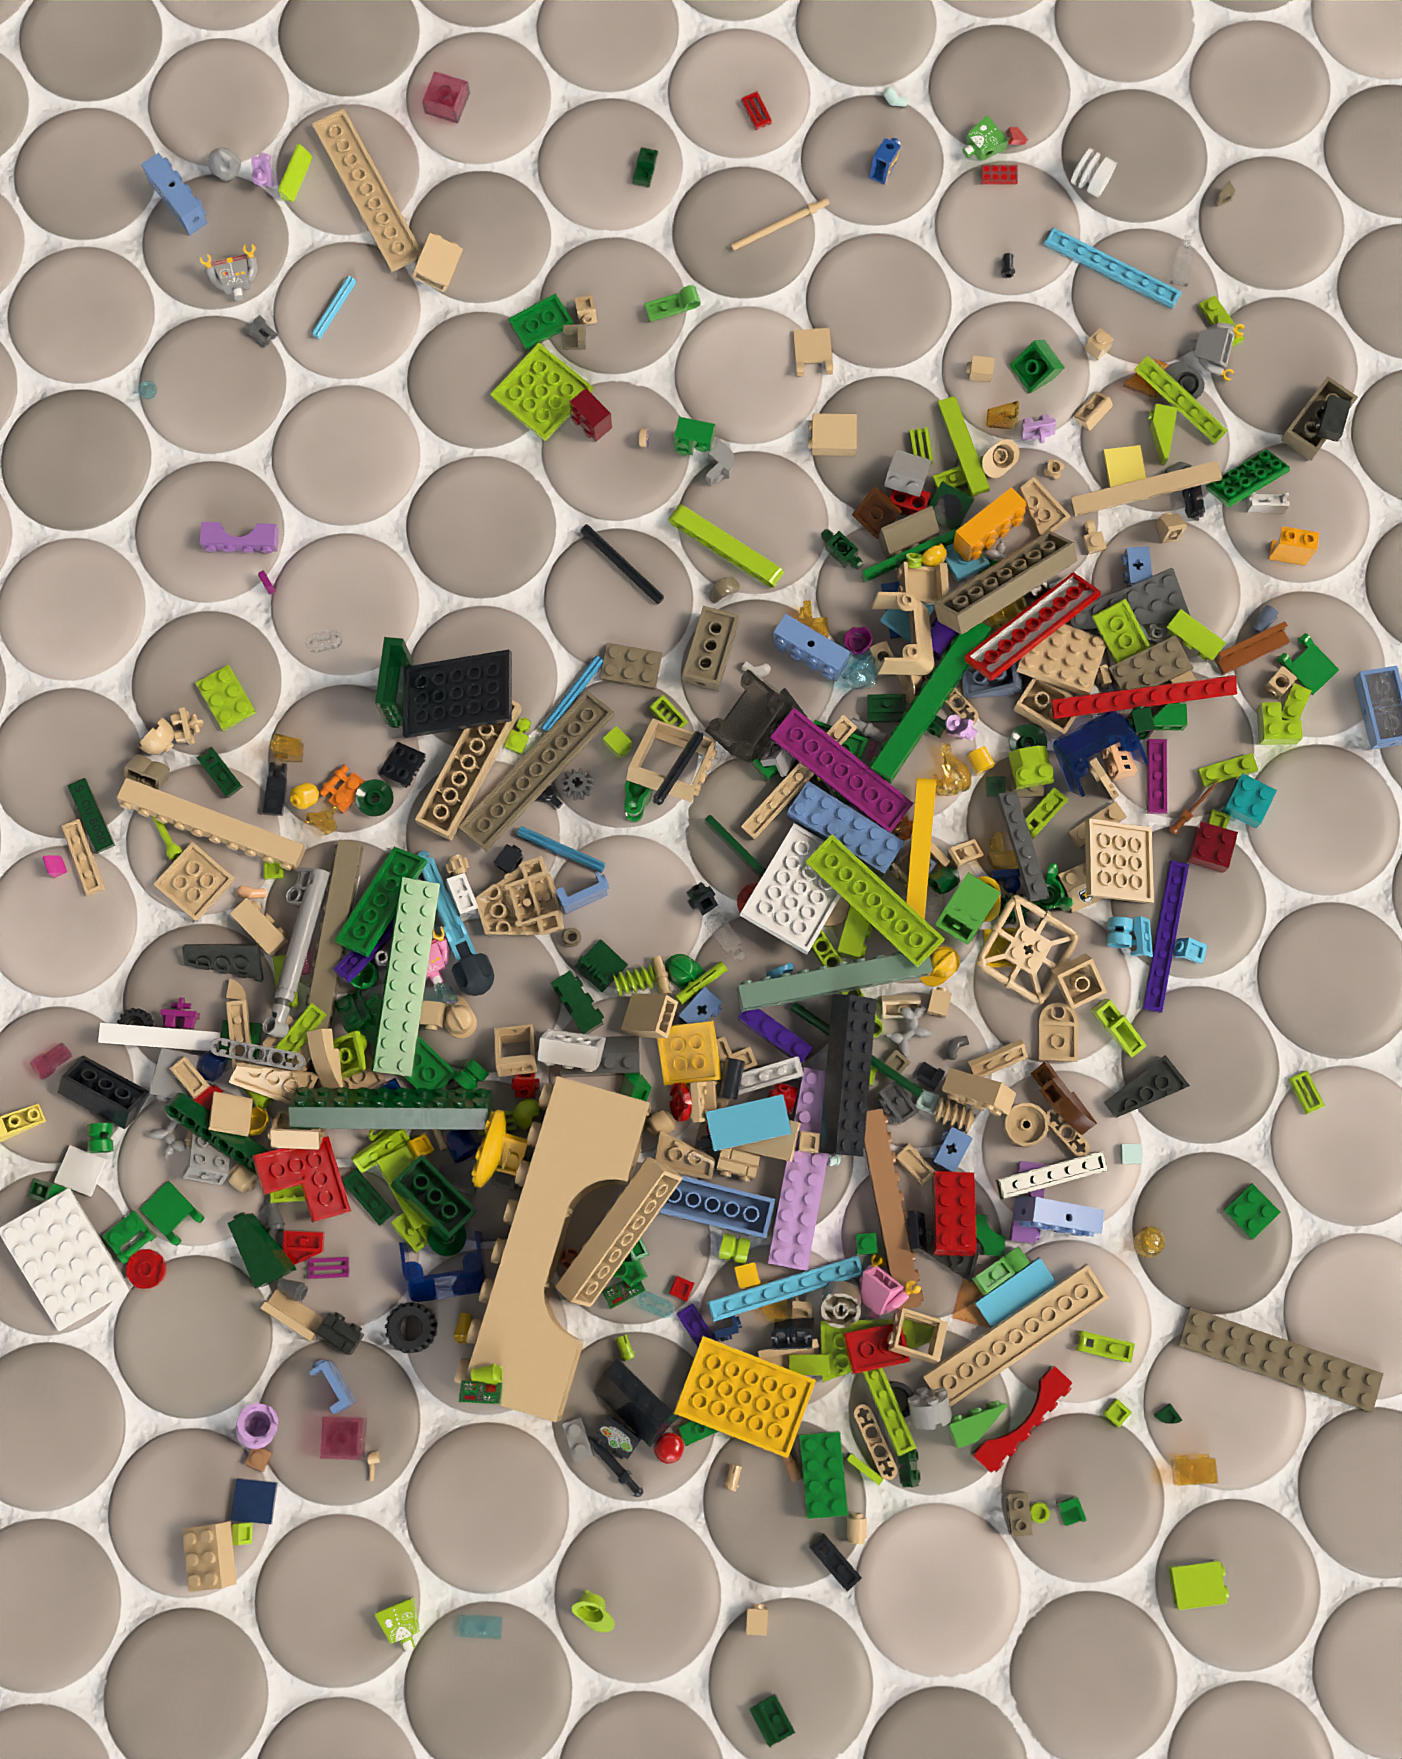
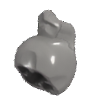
[208,148,241,181]

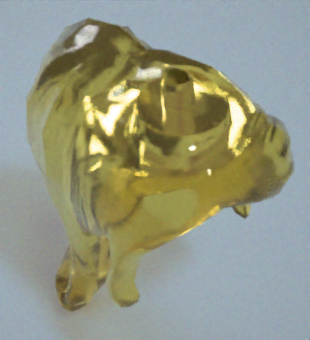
[932,743,972,796]

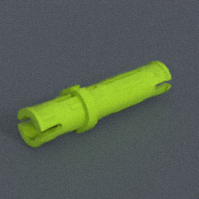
[675,961,728,1005]

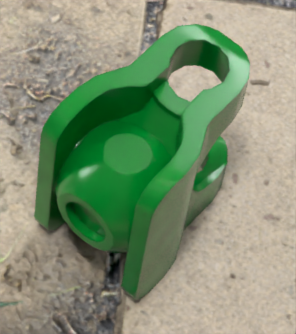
[624,780,653,823]

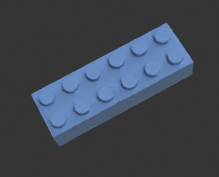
[786,781,905,878]
[658,1176,775,1239]

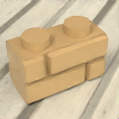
[716,1148,760,1182]

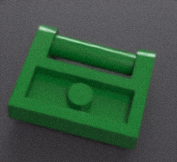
[102,1211,156,1264]

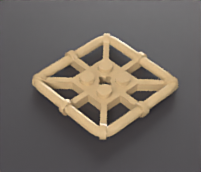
[976,895,1080,1005]

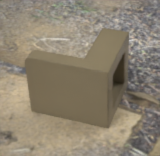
[563,325,586,350]

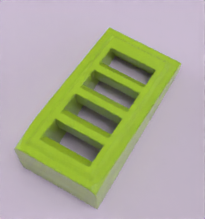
[647,695,688,728]

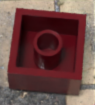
[569,388,612,442]
[1187,821,1238,873]

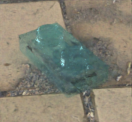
[460,1614,503,1639]

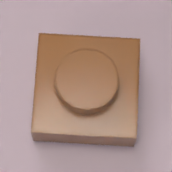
[245,1448,273,1472]

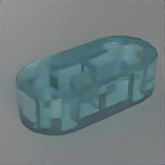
[638,1291,674,1318]

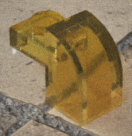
[987,596,1028,627]
[797,600,829,638]
[987,832,1020,873]

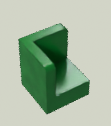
[753,756,779,781]
[620,1074,652,1102]
[1056,1496,1087,1526]

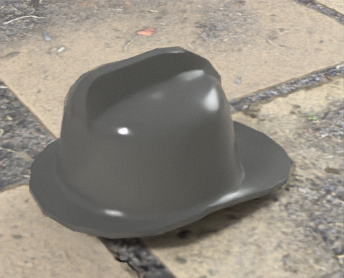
[1165,362,1205,399]

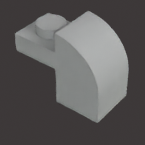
[706,441,735,486]

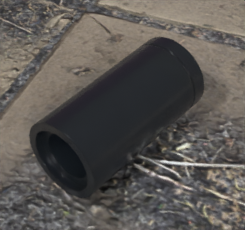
[718,1057,745,1100]

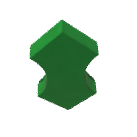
[976,1214,1005,1256]
[613,1259,648,1287]

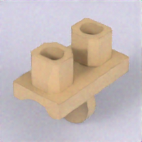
[171,707,204,745]

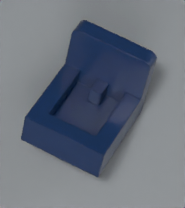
[714,1315,742,1342]

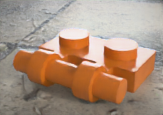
[319,764,365,814]

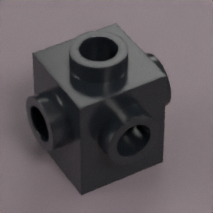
[686,882,718,916]

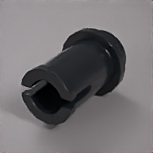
[1001,253,1015,278]

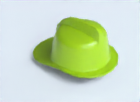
[571,1590,615,1633]

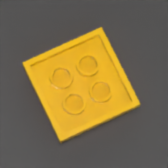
[657,1020,722,1086]

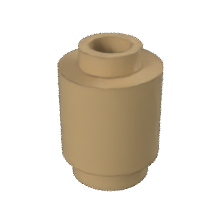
[847,1512,867,1544]

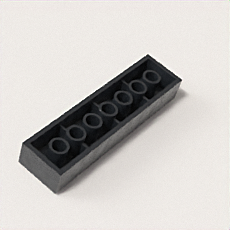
[819,994,877,1157]

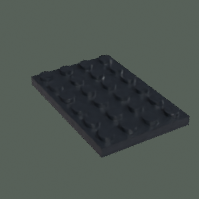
[403,649,512,738]

